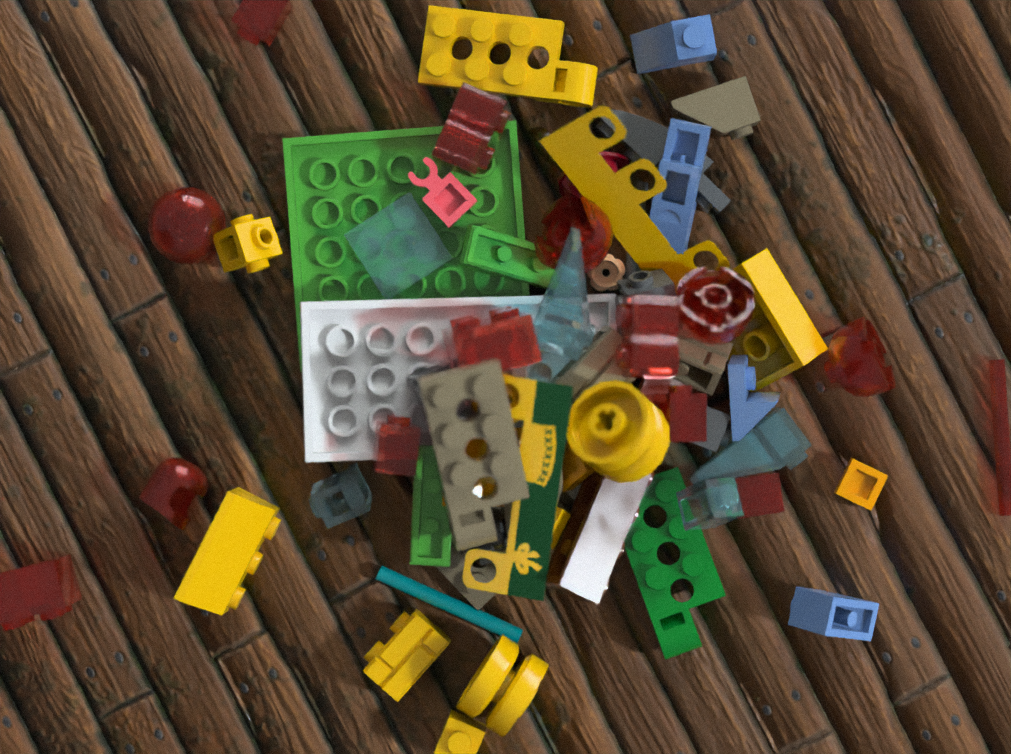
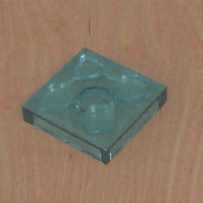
[344,192,453,299]

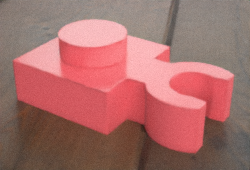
[408,157,478,229]

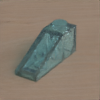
[531,228,595,360]
[686,407,812,485]

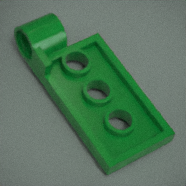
[624,467,726,660]

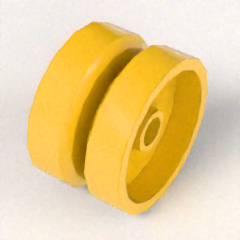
[567,380,670,483]
[456,634,549,738]

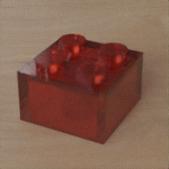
[441,305,542,372]
[0,554,82,631]

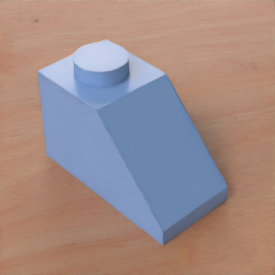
[630,14,717,74]
[788,586,879,641]

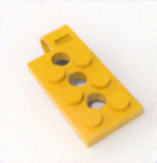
[418,5,598,108]

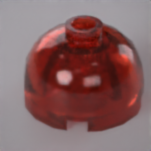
[148,187,226,264]
[534,194,613,276]
[674,266,755,346]
[824,317,896,397]

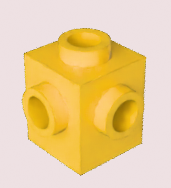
[212,214,283,274]

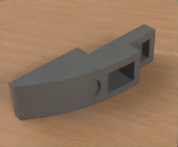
[595,109,731,215]

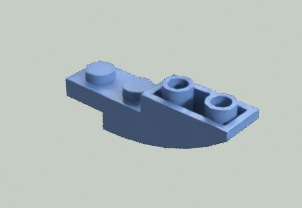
[649,118,711,255]

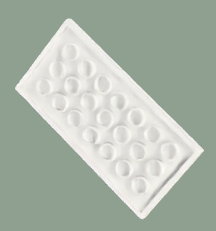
[300,293,617,462]

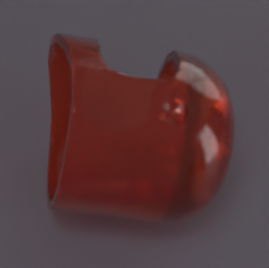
[139,457,209,530]

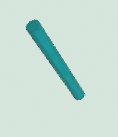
[375,566,523,643]

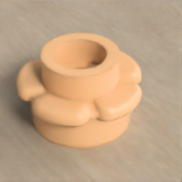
[587,253,625,292]

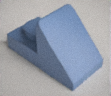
[728,355,781,441]

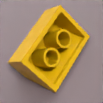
[690,248,828,392]
[174,487,281,615]

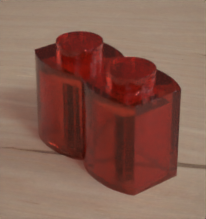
[432,82,511,176]
[615,294,679,379]

